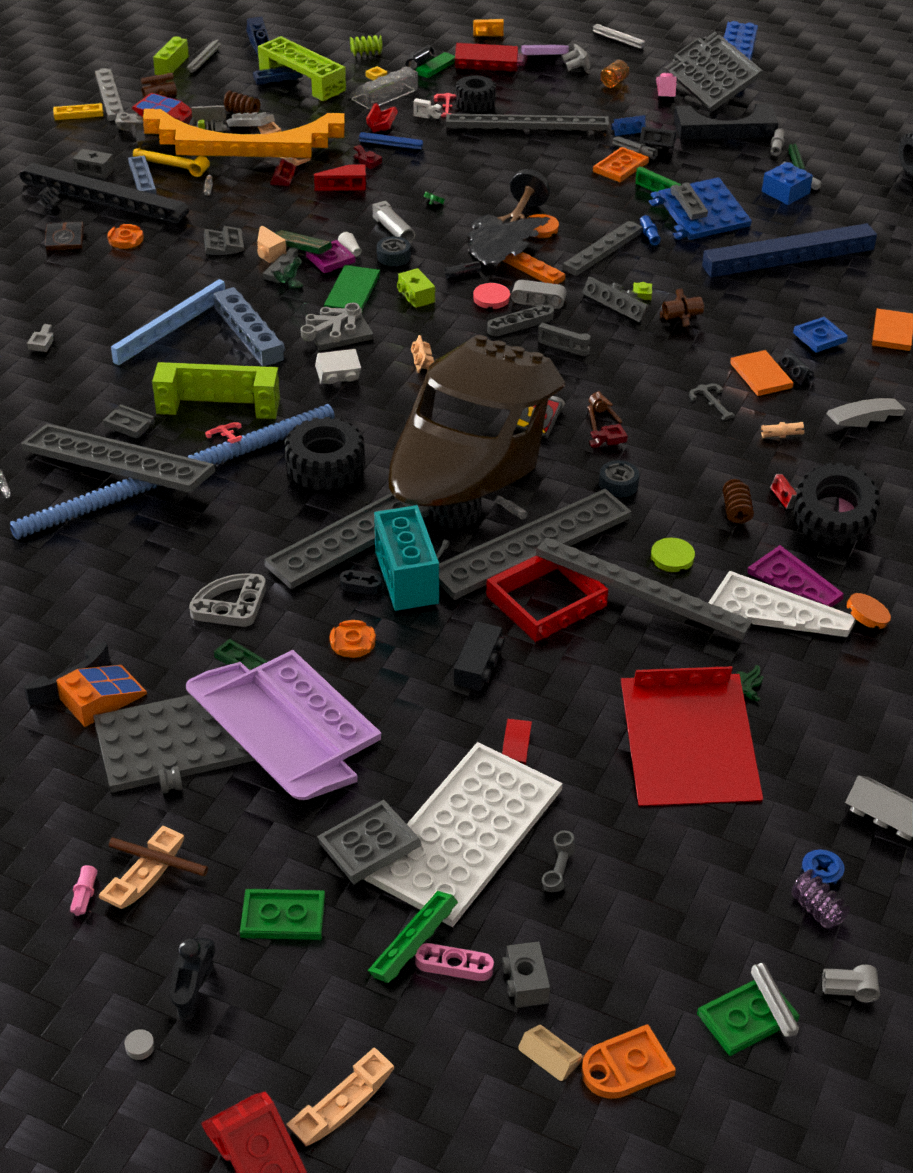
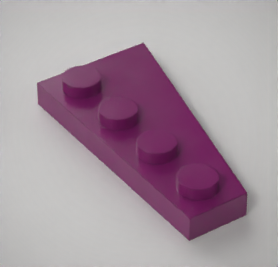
[748,545,844,607]

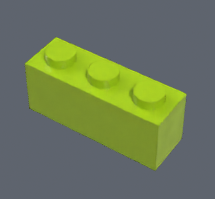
[153,36,189,75]

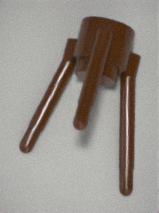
[587,391,622,431]

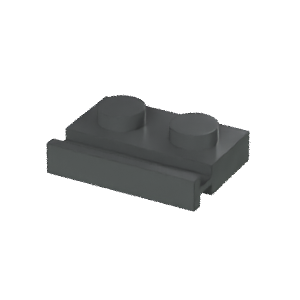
[103,404,155,439]

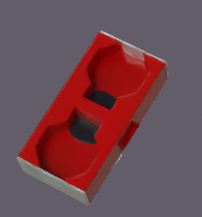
[770,474,798,509]

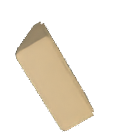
[518,1025,584,1081]

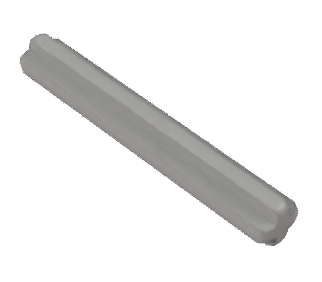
[593,24,645,49]
[187,40,221,73]

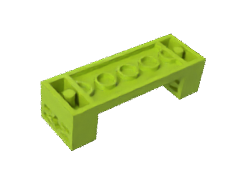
[258,36,346,101]
[152,362,280,419]

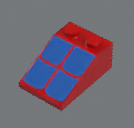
[132,93,192,125]

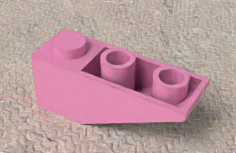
[656,73,677,96]

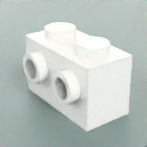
[315,349,361,384]

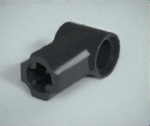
[405,45,436,72]

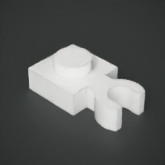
[414,98,441,119]

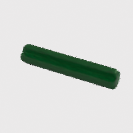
[788,144,805,170]

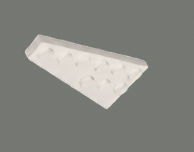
[708,571,856,637]

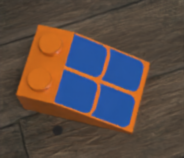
[56,665,147,727]

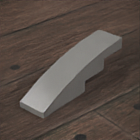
[827,398,906,427]

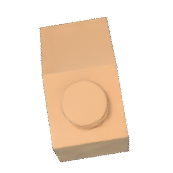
[257,226,286,263]

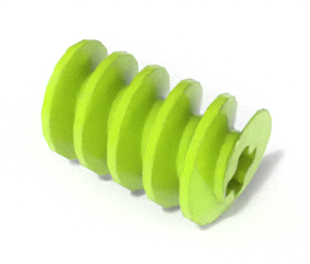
[350,35,382,57]

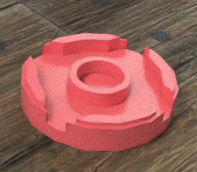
[473,283,510,309]

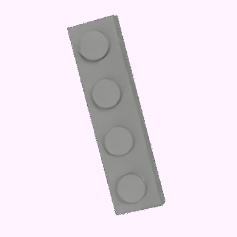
[227,112,275,126]

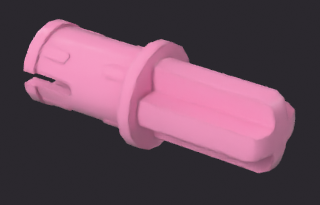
[70,865,98,916]

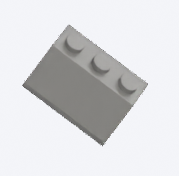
[845,775,913,840]

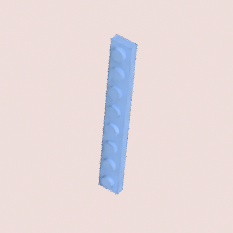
[111,279,225,365]

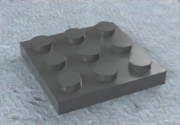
[317,800,422,884]

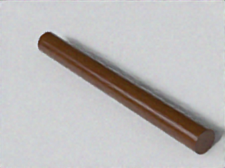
[109,837,208,877]

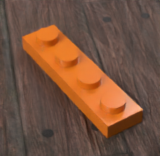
[503,252,565,284]

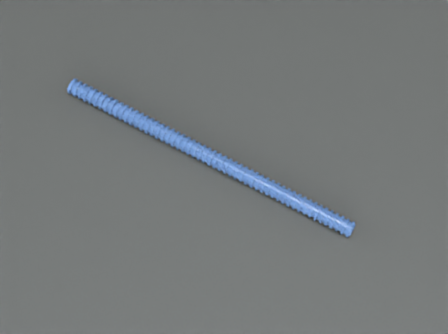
[10,404,335,540]

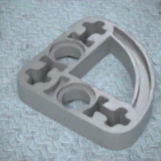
[189,574,266,627]

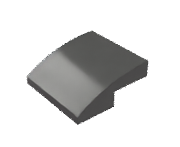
[203,226,244,255]

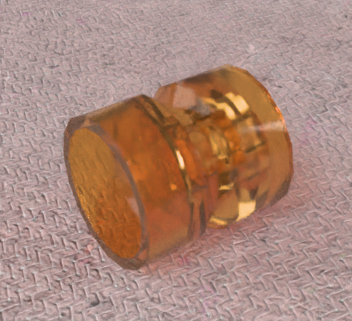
[600,60,629,88]

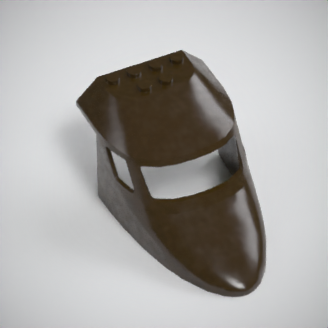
[388,335,565,506]

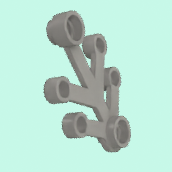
[300,303,362,343]

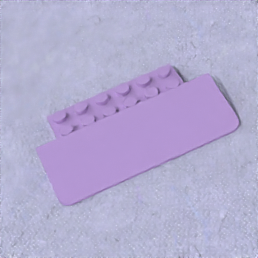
[186,650,382,800]

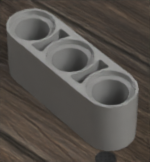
[511,280,567,309]

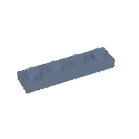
[128,155,156,195]

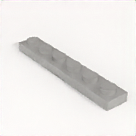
[95,68,124,121]

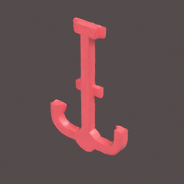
[434,93,456,117]
[205,422,242,444]

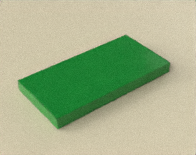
[324,265,380,311]

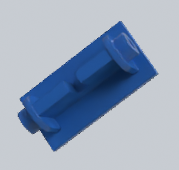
[611,115,646,136]

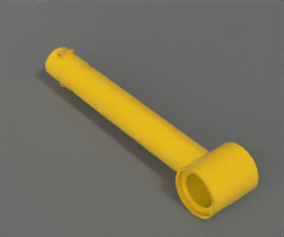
[133,148,210,177]

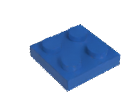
[793,317,848,352]

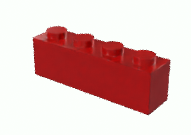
[455,43,518,72]

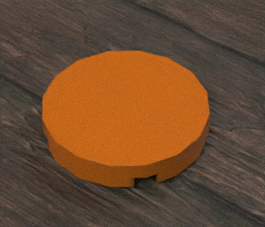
[529,214,559,238]
[107,224,144,249]
[846,593,891,629]
[330,620,376,658]

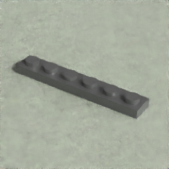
[562,221,643,276]

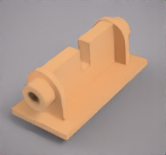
[411,335,434,373]

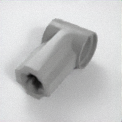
[822,965,880,1002]

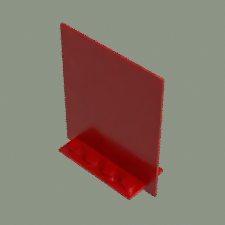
[621,666,763,806]

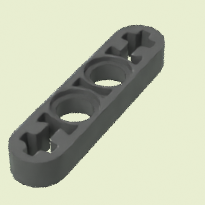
[487,305,554,336]

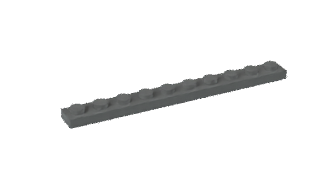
[446,114,609,131]
[536,537,752,640]

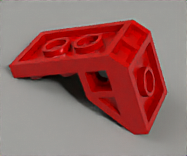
[201,1092,307,1173]

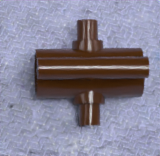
[141,73,177,98]
[660,289,704,327]

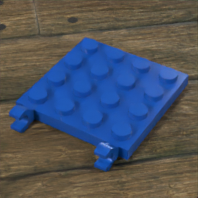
[649,177,752,240]

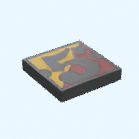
[515,398,563,439]

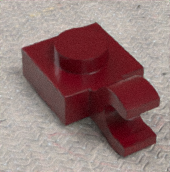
[353,145,382,169]
[589,424,628,448]

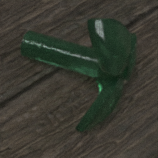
[273,257,303,288]

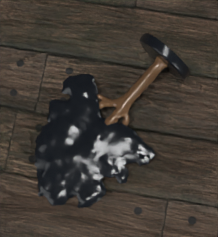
[468,169,551,265]

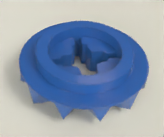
[802,849,845,886]

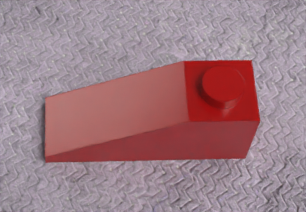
[314,165,366,191]

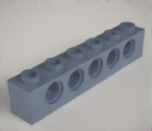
[213,287,285,367]

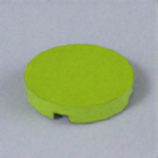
[651,537,695,572]

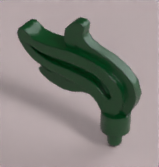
[737,665,763,702]

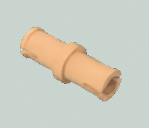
[761,422,804,438]

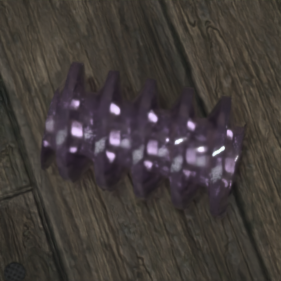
[791,869,850,929]

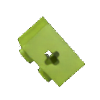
[397,268,435,308]

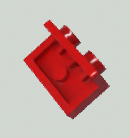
[366,103,398,133]

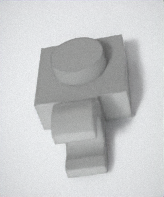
[27,324,54,352]

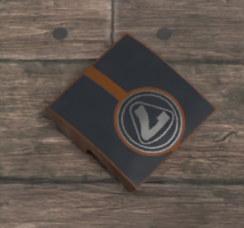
[45,222,83,250]

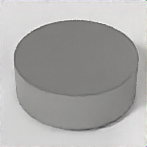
[125,1030,154,1060]

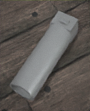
[373,201,416,243]

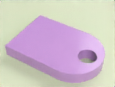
[522,45,569,55]

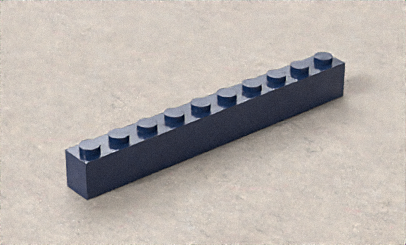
[702,223,877,277]

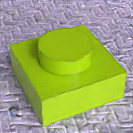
[633,282,652,300]

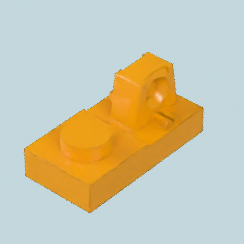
[473,19,504,36]

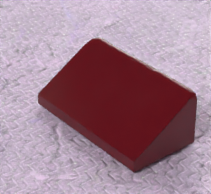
[270,158,296,186]

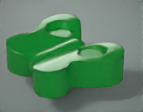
[424,192,445,205]

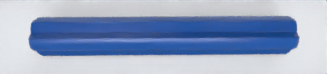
[359,132,423,150]

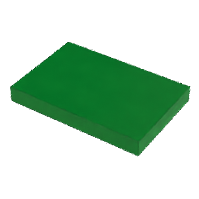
[240,889,325,940]
[697,980,800,1056]

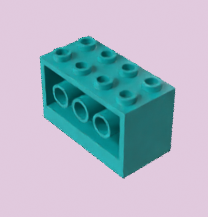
[374,505,439,611]

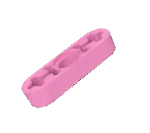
[415,943,494,981]

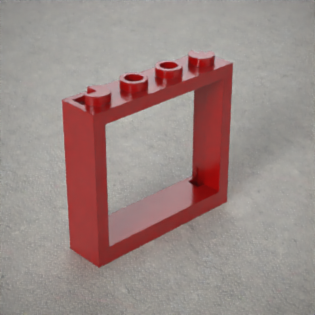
[486,556,608,642]

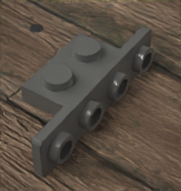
[582,277,648,322]

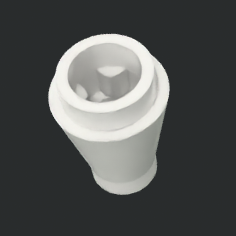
[338,232,362,257]

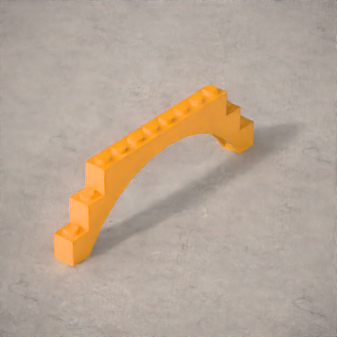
[143,109,345,158]

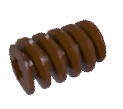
[224,91,261,114]
[722,478,754,524]

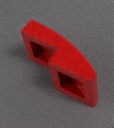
[502,719,532,765]

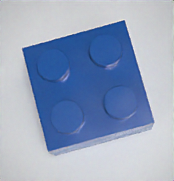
[762,162,813,205]

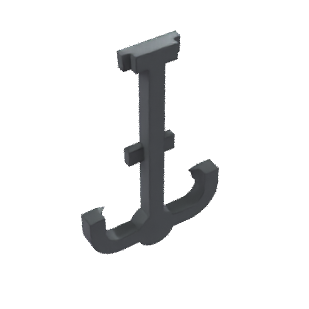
[689,384,735,420]

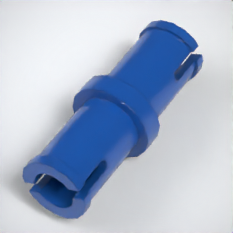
[640,215,661,245]

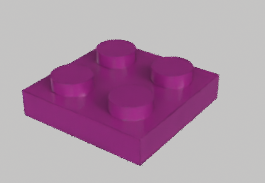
[306,240,355,273]

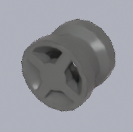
[158,766,183,794]

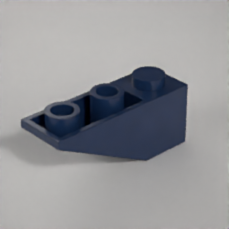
[247,17,270,55]

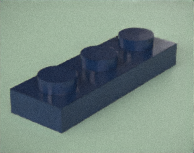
[253,67,303,85]

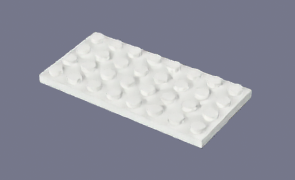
[364,742,562,927]

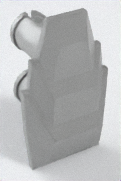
[561,44,591,74]

